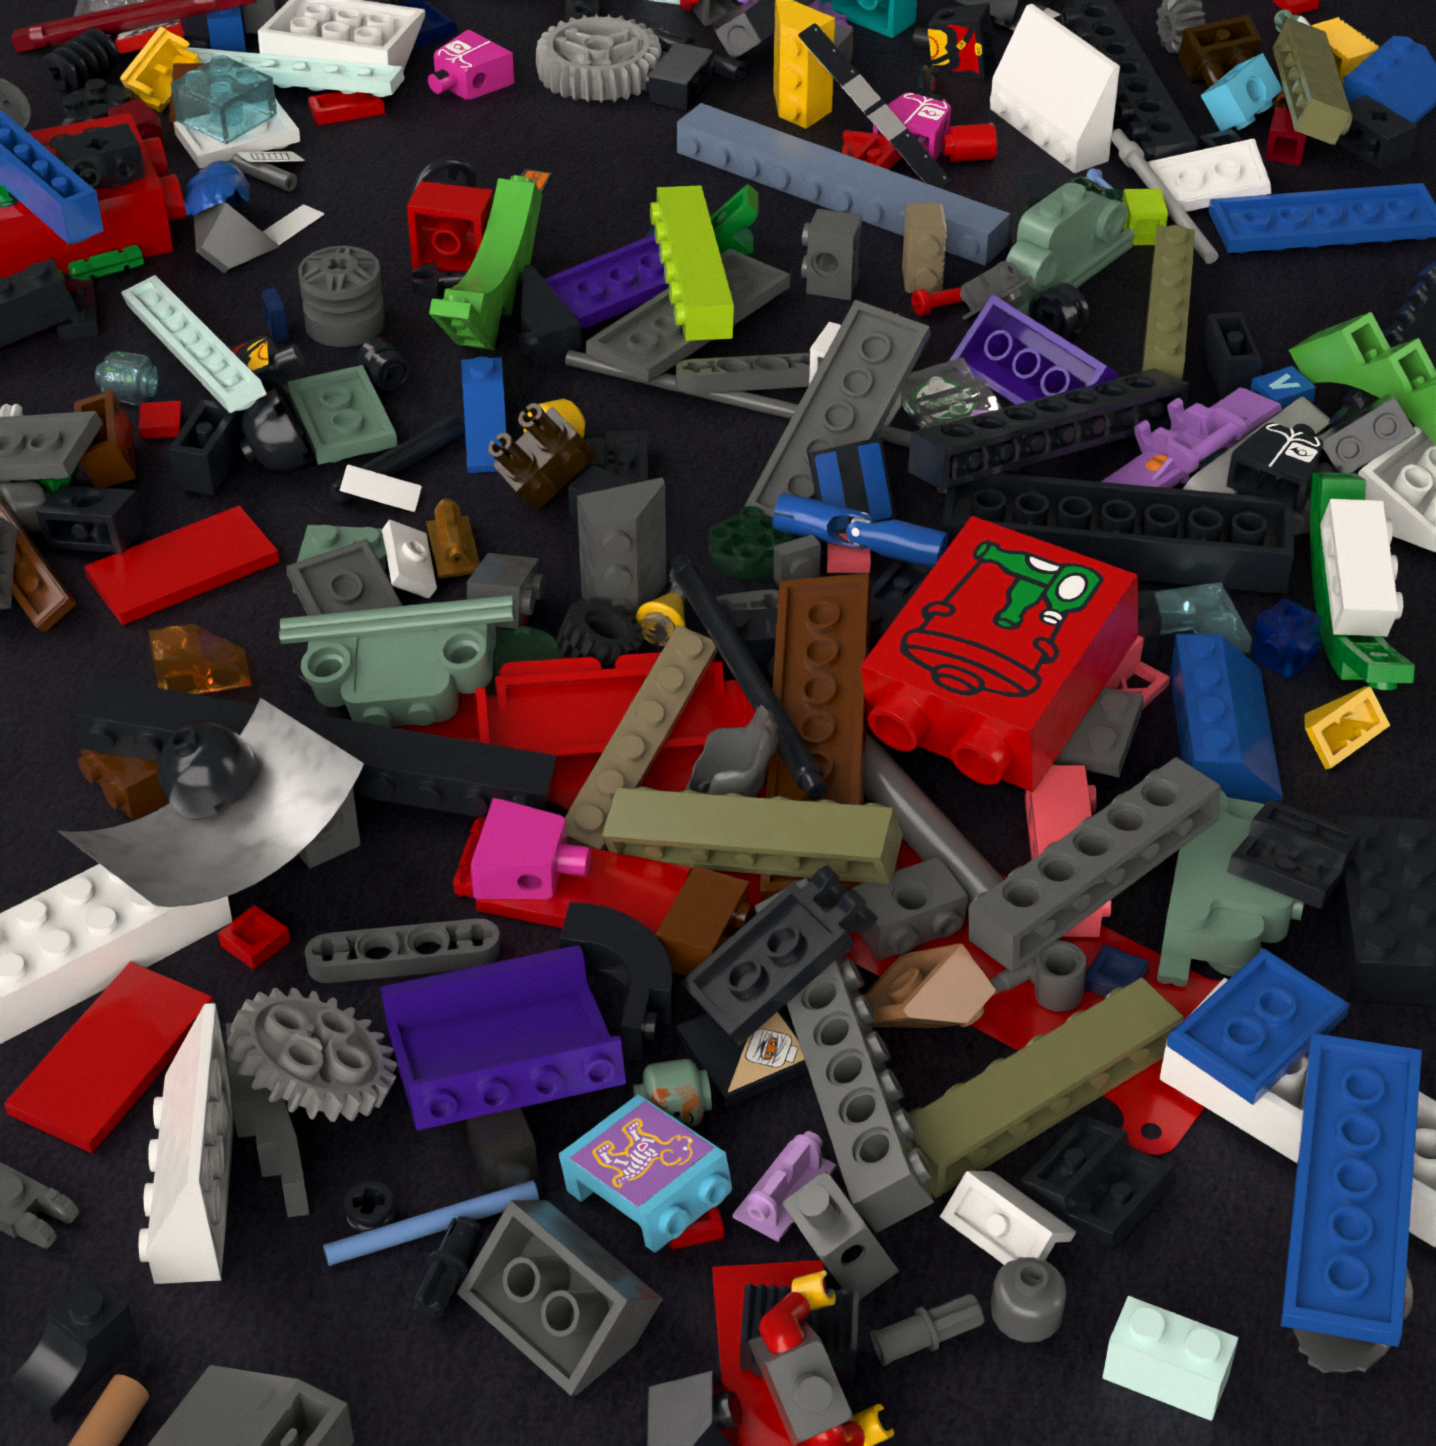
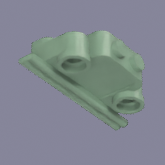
[1006,183,1135,317]
[279,595,514,727]
[1157,790,1304,987]

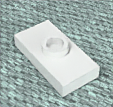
[382,519,437,599]

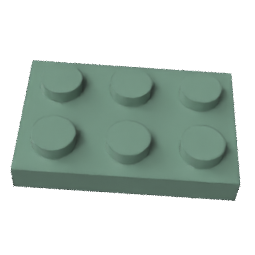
[287,365,397,465]

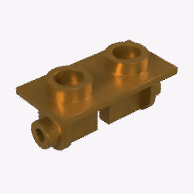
[426,499,480,579]

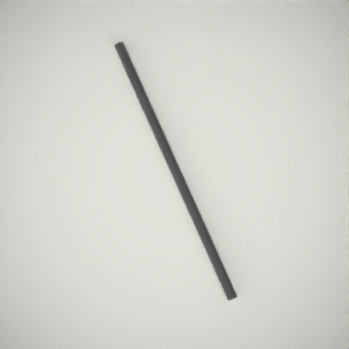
[565,350,1022,474]

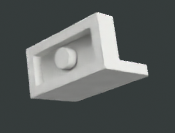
[940,1171,1076,1265]

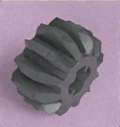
[1155,0,1207,54]

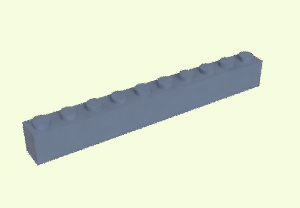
[677,103,1010,266]

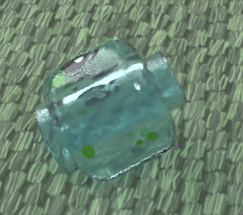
[95,351,159,405]

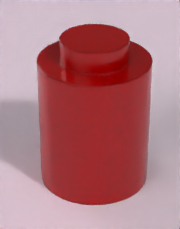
[942,123,997,163]

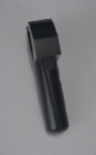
[411,263,468,298]

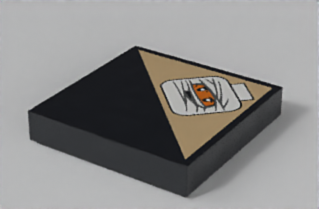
[676,1009,809,1109]

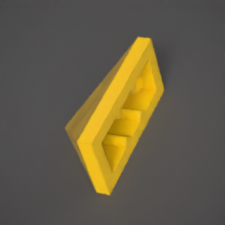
[1304,686,1390,769]

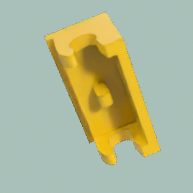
[120,26,201,113]

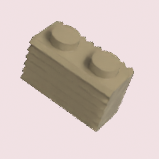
[902,203,947,293]

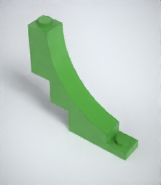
[429,175,542,350]
[1289,312,1436,445]

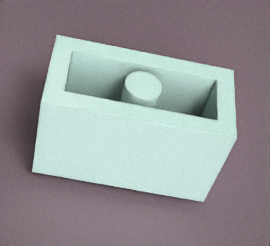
[1103,1296,1239,1421]

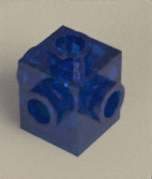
[1252,598,1322,679]

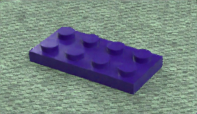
[544,234,669,330]

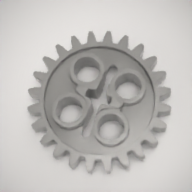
[227,988,397,1122]

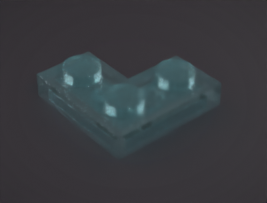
[1154,582,1252,653]

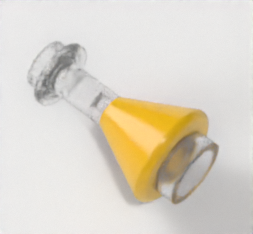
[636,569,702,646]

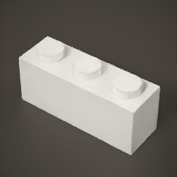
[1320,499,1403,636]

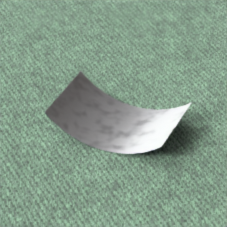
[57,698,364,907]

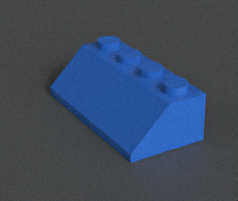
[1170,634,1283,803]

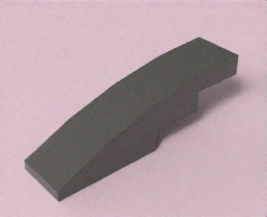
[226,1023,309,1217]

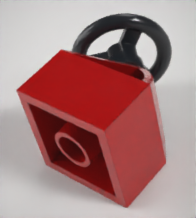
[407,156,494,272]

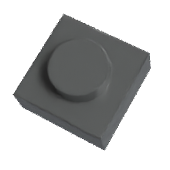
[773,534,821,586]

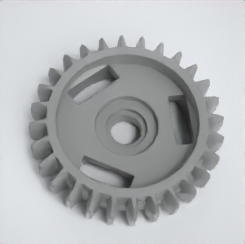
[536,13,662,104]

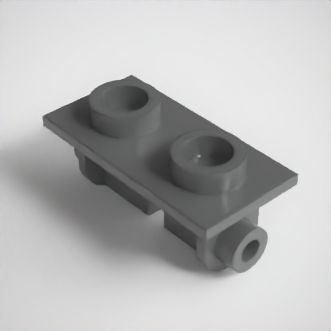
[960,261,1033,320]

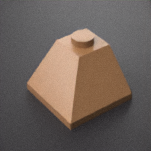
[864,943,996,1028]

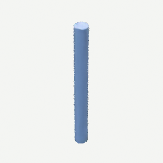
[323,1180,539,1266]

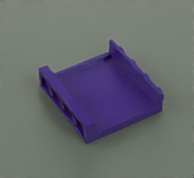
[380,945,626,1131]

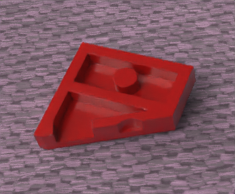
[842,130,902,170]

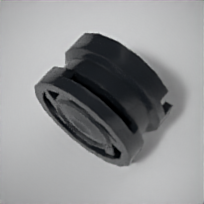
[1028,282,1090,340]

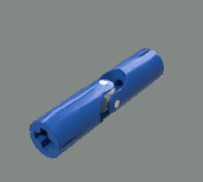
[773,492,949,569]

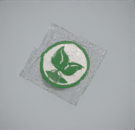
[901,358,1001,429]

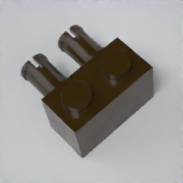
[1178,15,1262,88]
[488,403,597,512]

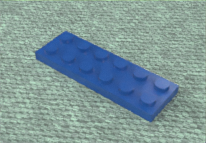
[1208,183,1436,254]
[1280,1033,1422,1347]

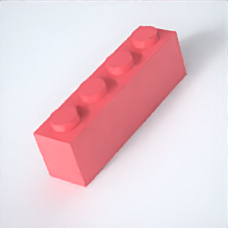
[1024,765,1111,937]

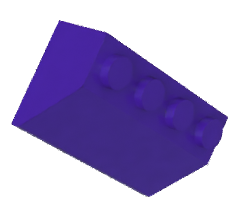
[949,294,1122,405]

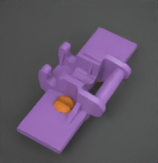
[1101,388,1282,488]

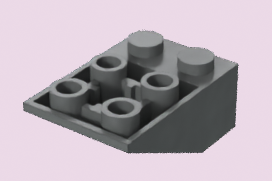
[148,1365,354,1446]

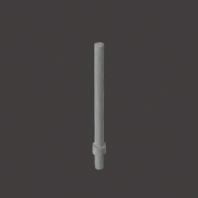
[1111,129,1218,264]

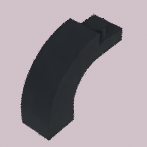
[560,902,673,1061]

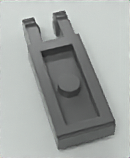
[0,1162,79,1249]

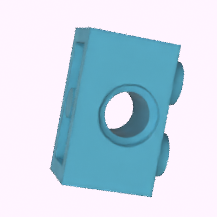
[1200,53,1283,131]

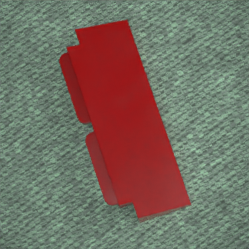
[474,652,755,758]

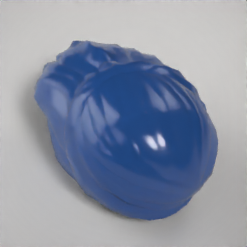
[184,161,251,217]

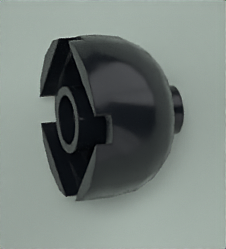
[238,388,315,473]
[157,721,258,819]

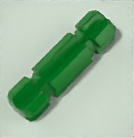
[68,245,144,280]

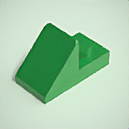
[710,184,759,254]

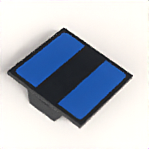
[808,437,897,534]

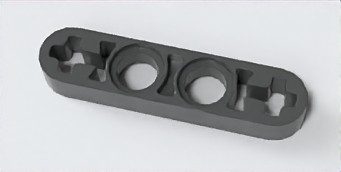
[675,353,810,393]
[305,918,501,983]

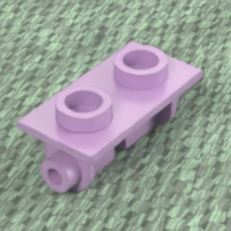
[733,1131,836,1242]

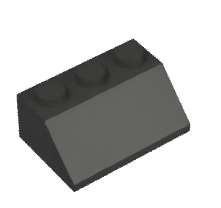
[577,478,667,618]
[457,1200,663,1396]

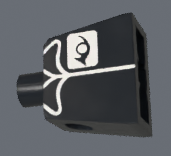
[1226,422,1324,513]

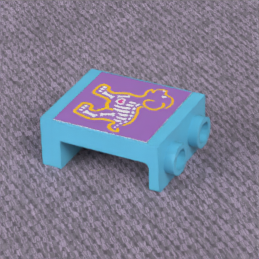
[559,1094,732,1252]

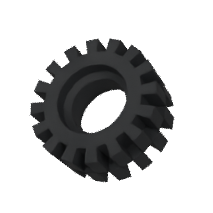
[556,598,644,669]

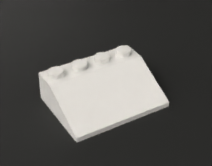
[258,0,425,71]
[990,4,1120,173]
[1357,426,1436,552]
[139,1003,234,1284]

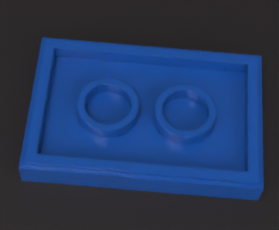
[1167,948,1350,1105]

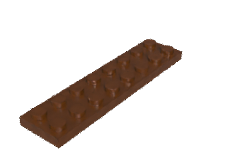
[760,573,872,900]

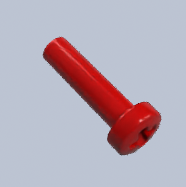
[911,287,964,317]

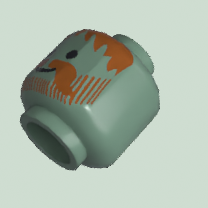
[633,1059,712,1127]

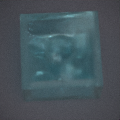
[171,55,277,144]

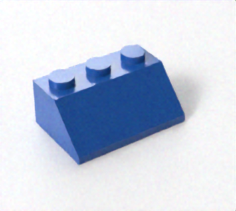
[1343,35,1436,124]

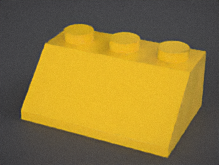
[774,0,835,129]

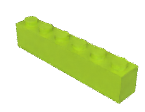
[650,186,734,341]

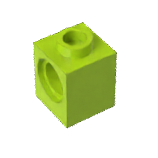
[1123,188,1168,245]

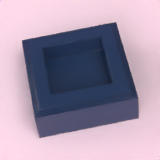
[261,288,289,344]
[1085,944,1150,998]

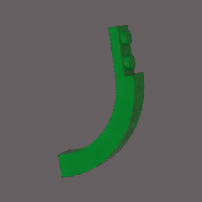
[1310,472,1415,690]

